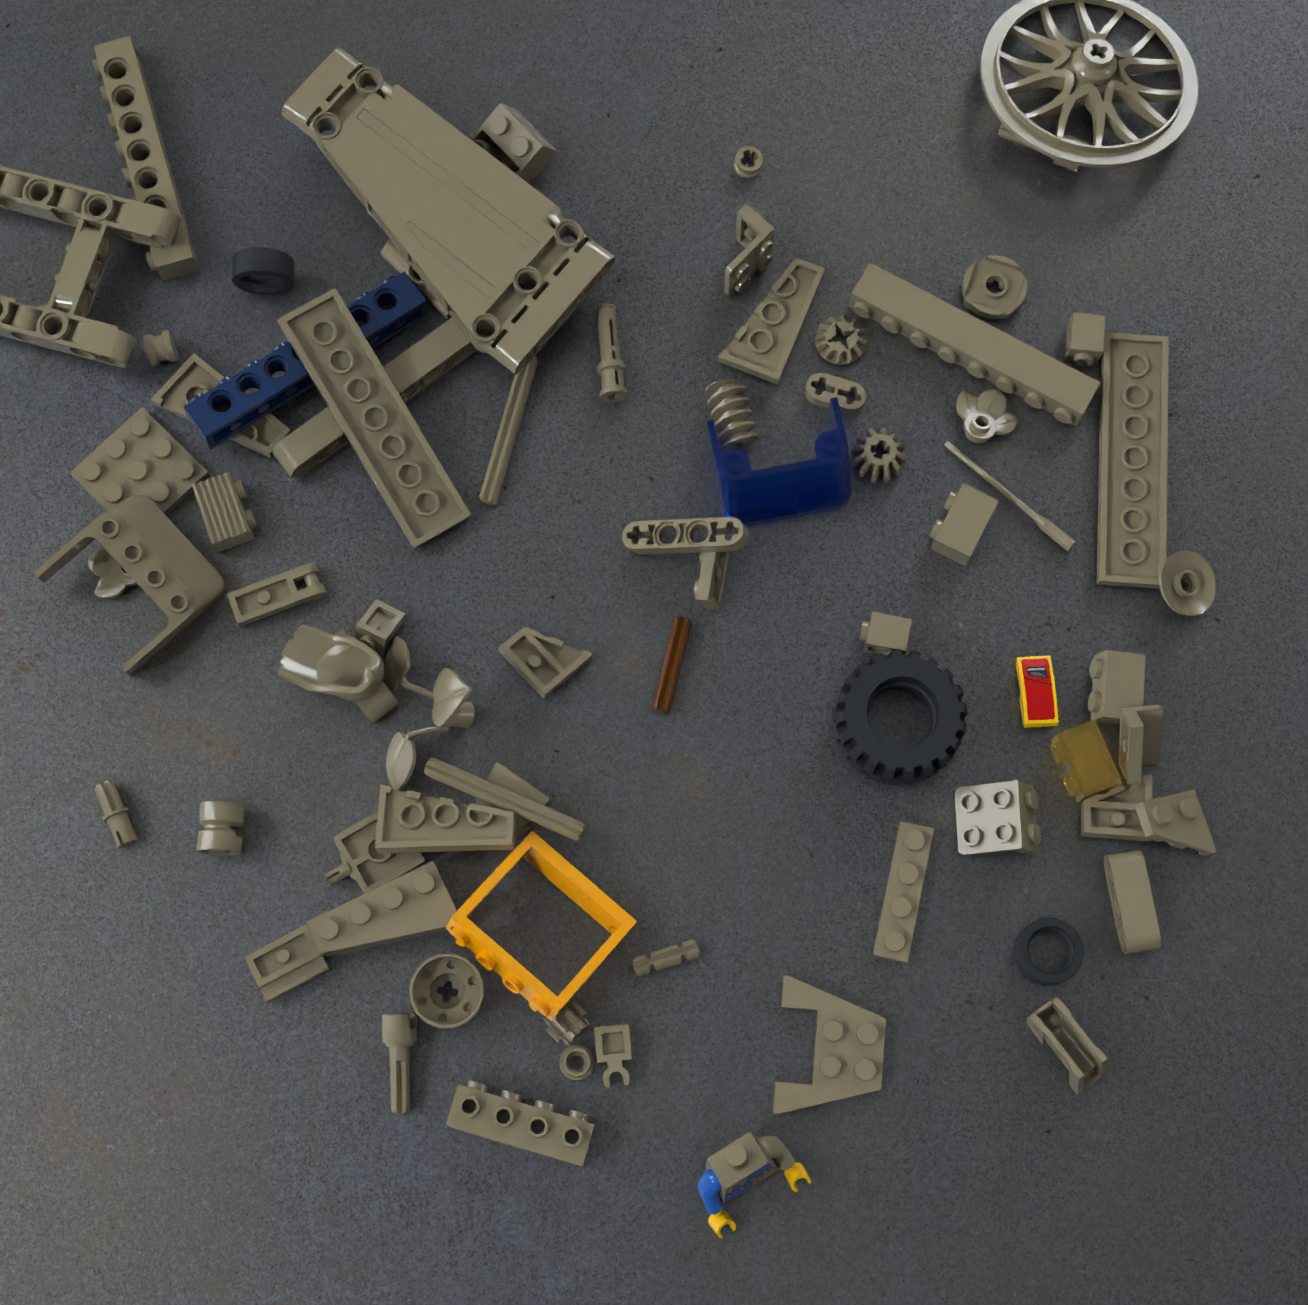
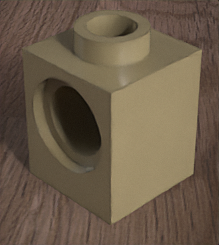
[1065,312,1106,366]
[859,611,912,656]

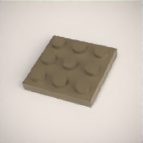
[70,407,211,516]

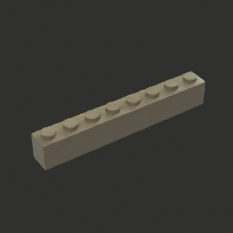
[848,263,1101,426]

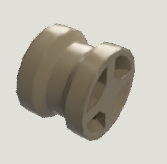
[143,329,178,367]

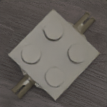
[324,811,427,894]

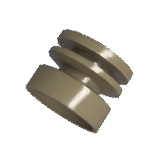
[409,953,485,1029]

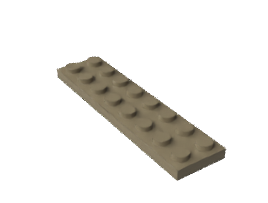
[277,288,471,549]
[1097,332,1169,589]

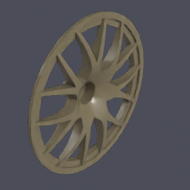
[980,0,1199,168]

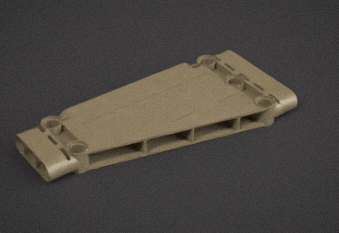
[282,48,615,375]

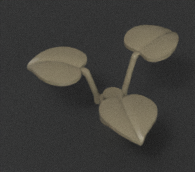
[383,636,474,791]

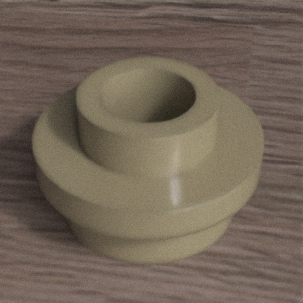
[559,1045,594,1081]

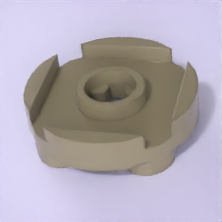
[961,255,1028,320]

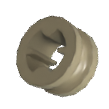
[734,146,763,178]

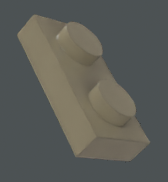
[694,536,730,610]

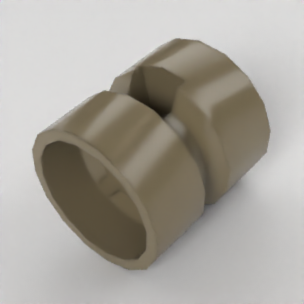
[196,801,245,856]

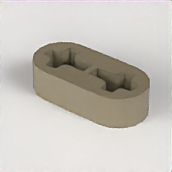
[805,372,866,415]

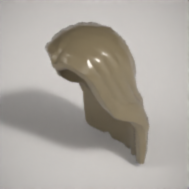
[277,623,384,701]

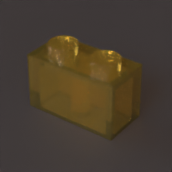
[1050,720,1122,802]

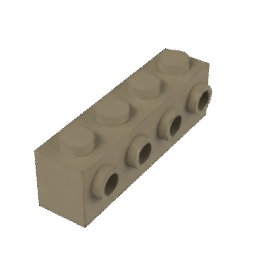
[445,1080,595,1167]

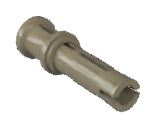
[595,304,629,403]

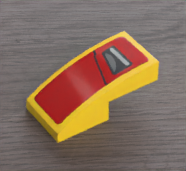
[1015,655,1059,728]

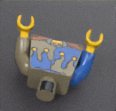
[698,1132,811,1238]

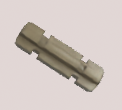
[632,939,700,976]

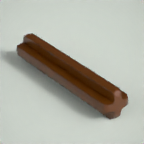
[652,616,692,714]

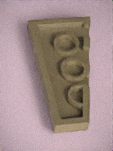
[718,257,825,385]
[375,784,516,853]

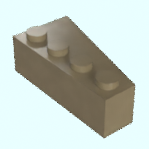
[306,861,458,958]

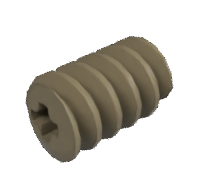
[705,379,759,453]

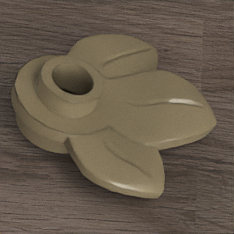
[956,389,1019,443]
[88,549,138,598]

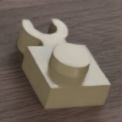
[594,1024,632,1088]

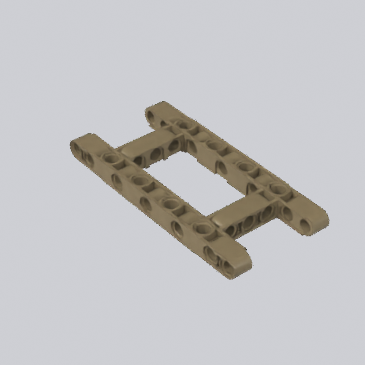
[0,165,181,368]

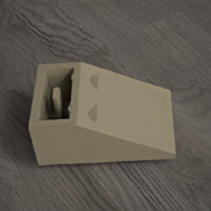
[471,103,557,183]

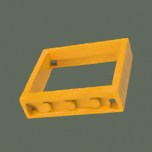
[446,831,637,1021]

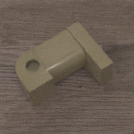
[1026,997,1108,1095]

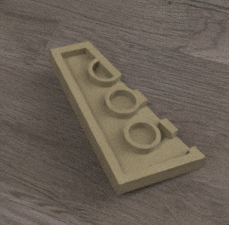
[150,353,292,458]

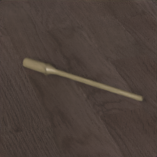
[944,441,1076,552]

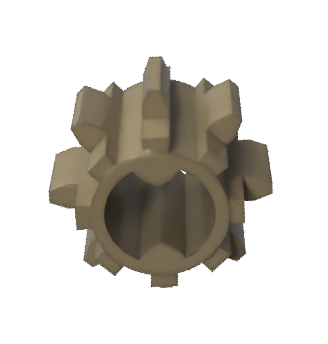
[544,1001,590,1046]

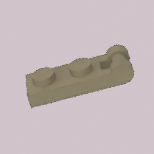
[227,563,327,627]

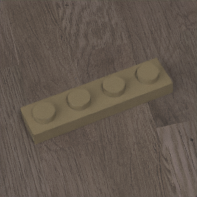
[872,821,934,964]

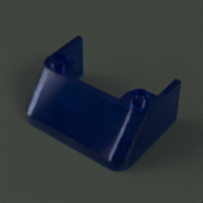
[706,397,852,527]

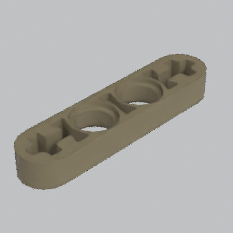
[622,517,749,555]

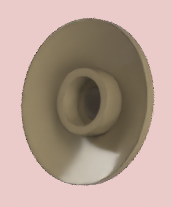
[1159,550,1216,617]

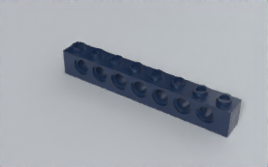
[184,271,428,450]

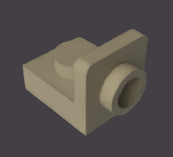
[355,599,405,659]

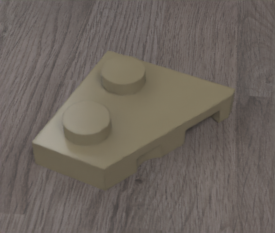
[499,626,592,699]
[1081,775,1152,842]
[1134,789,1217,856]

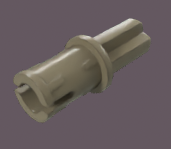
[95,780,138,849]

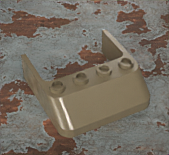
[33,495,225,676]

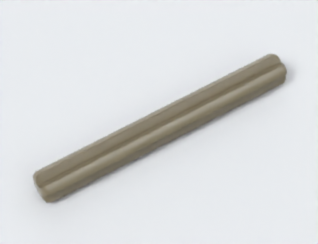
[479,355,538,505]
[424,757,585,841]

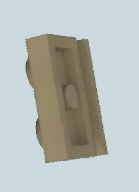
[244,924,331,1003]

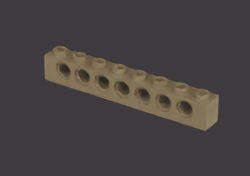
[92,36,200,281]

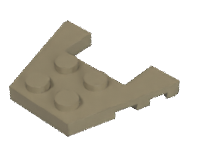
[772,975,886,1115]

